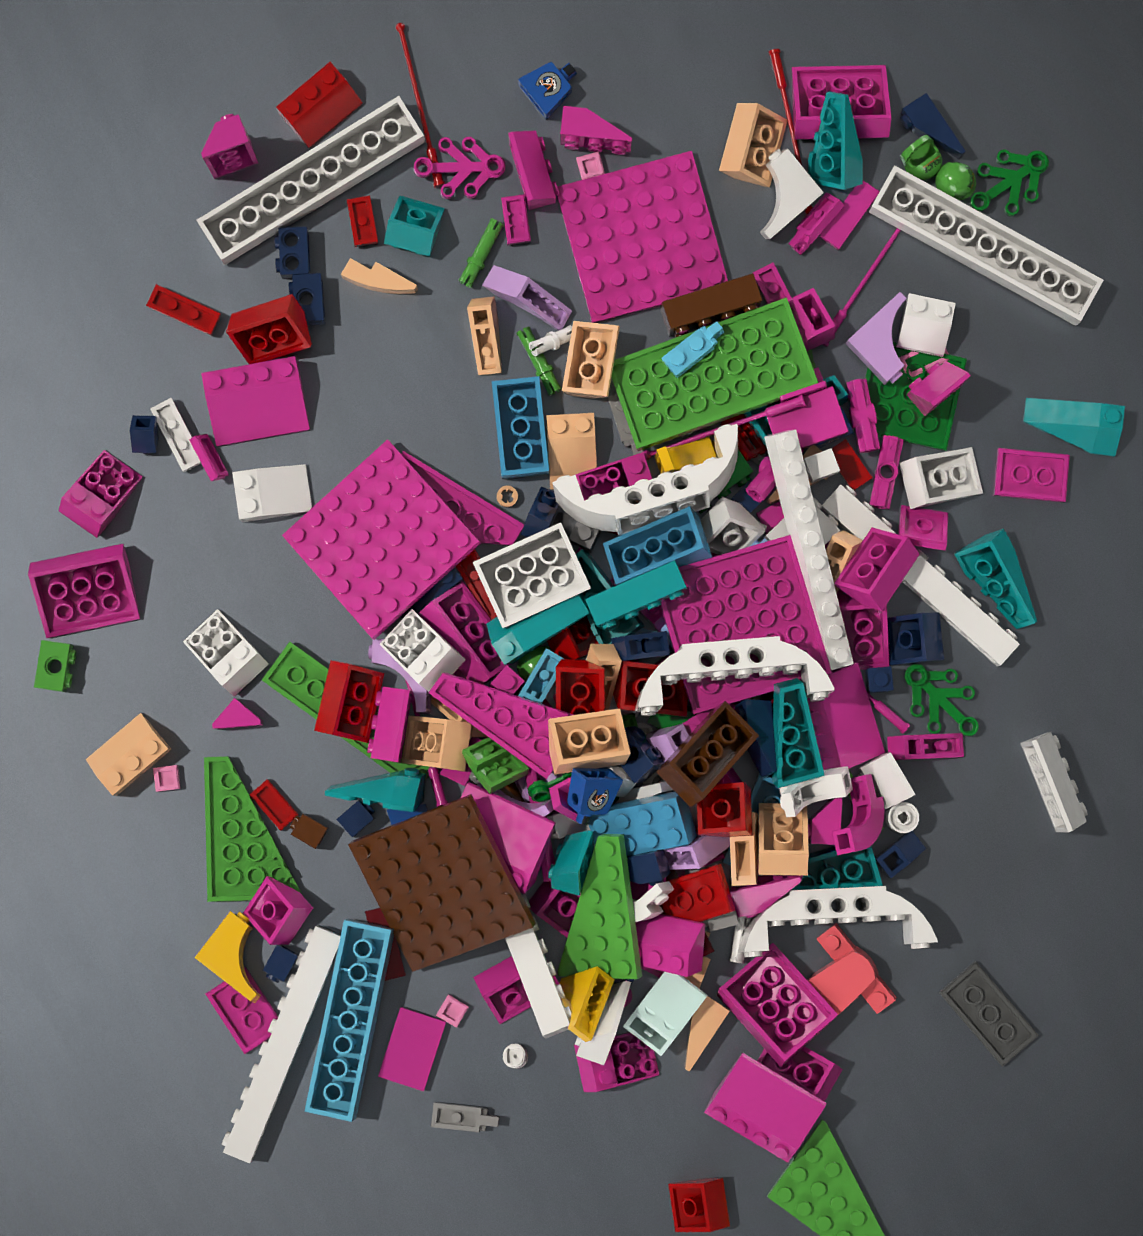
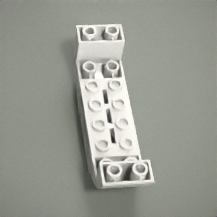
[552,424,738,536]
[635,636,834,716]
[738,886,938,957]

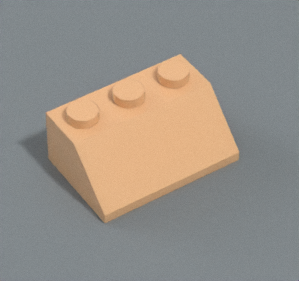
[719,103,787,187]
[562,321,620,399]
[548,709,631,775]
[86,713,172,796]

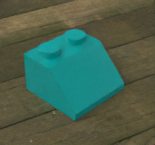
[384,196,445,256]
[548,830,594,896]

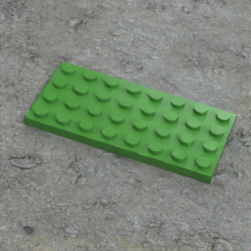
[612,297,818,451]

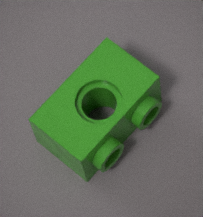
[34,640,76,693]

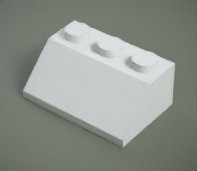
[575,981,631,1065]

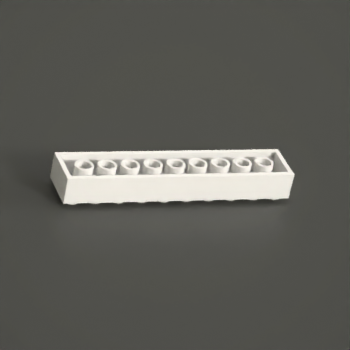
[197,96,425,265]
[869,165,1104,326]

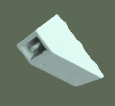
[623,972,708,1056]

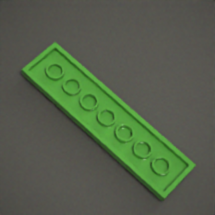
[262,642,429,781]

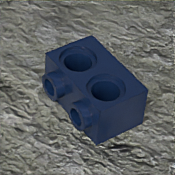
[274,227,311,279]
[611,631,670,661]

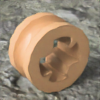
[496,485,518,507]

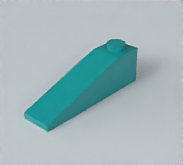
[808,92,863,190]

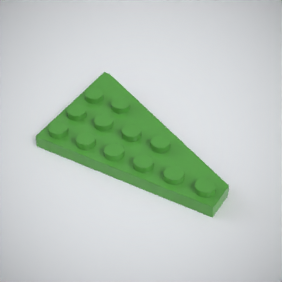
[204,756,302,902]
[557,834,642,979]
[767,1119,885,1236]

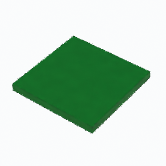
[853,342,967,452]

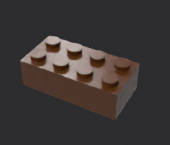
[661,273,762,338]
[657,701,759,807]

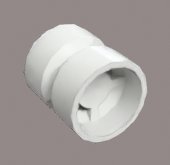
[885,802,919,833]

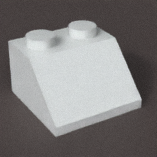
[897,293,956,357]
[701,497,765,555]

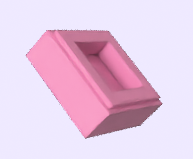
[576,152,605,180]
[153,765,181,792]
[436,994,469,1028]

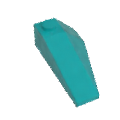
[1023,398,1125,457]
[954,528,1037,629]
[486,594,591,665]
[325,768,426,812]

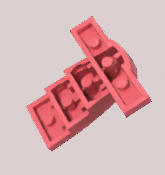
[806,923,897,1015]

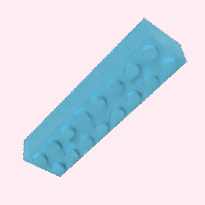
[304,919,394,1122]

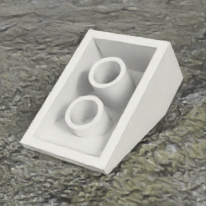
[899,447,983,509]
[232,464,312,522]
[858,752,916,810]

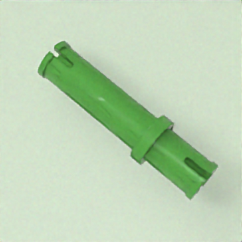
[458,218,504,288]
[516,326,562,396]

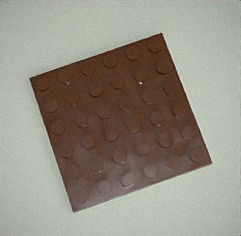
[348,794,536,972]

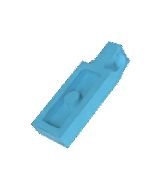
[661,322,724,378]

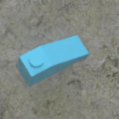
[517,648,564,704]

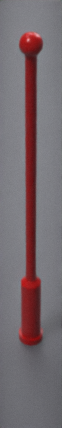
[396,23,445,188]
[768,49,813,214]

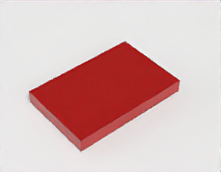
[662,864,736,922]

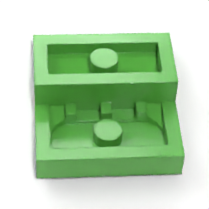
[462,737,529,794]

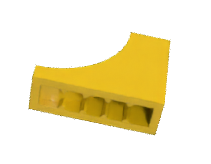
[655,437,717,474]
[195,911,261,1003]
[559,966,615,1042]

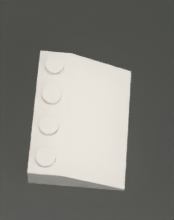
[473,523,591,628]
[1021,732,1088,832]

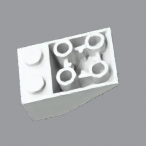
[183,609,269,697]
[380,609,466,692]

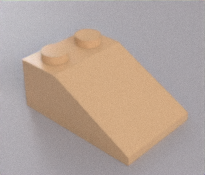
[546,413,597,490]
[402,715,472,772]
[758,803,809,876]

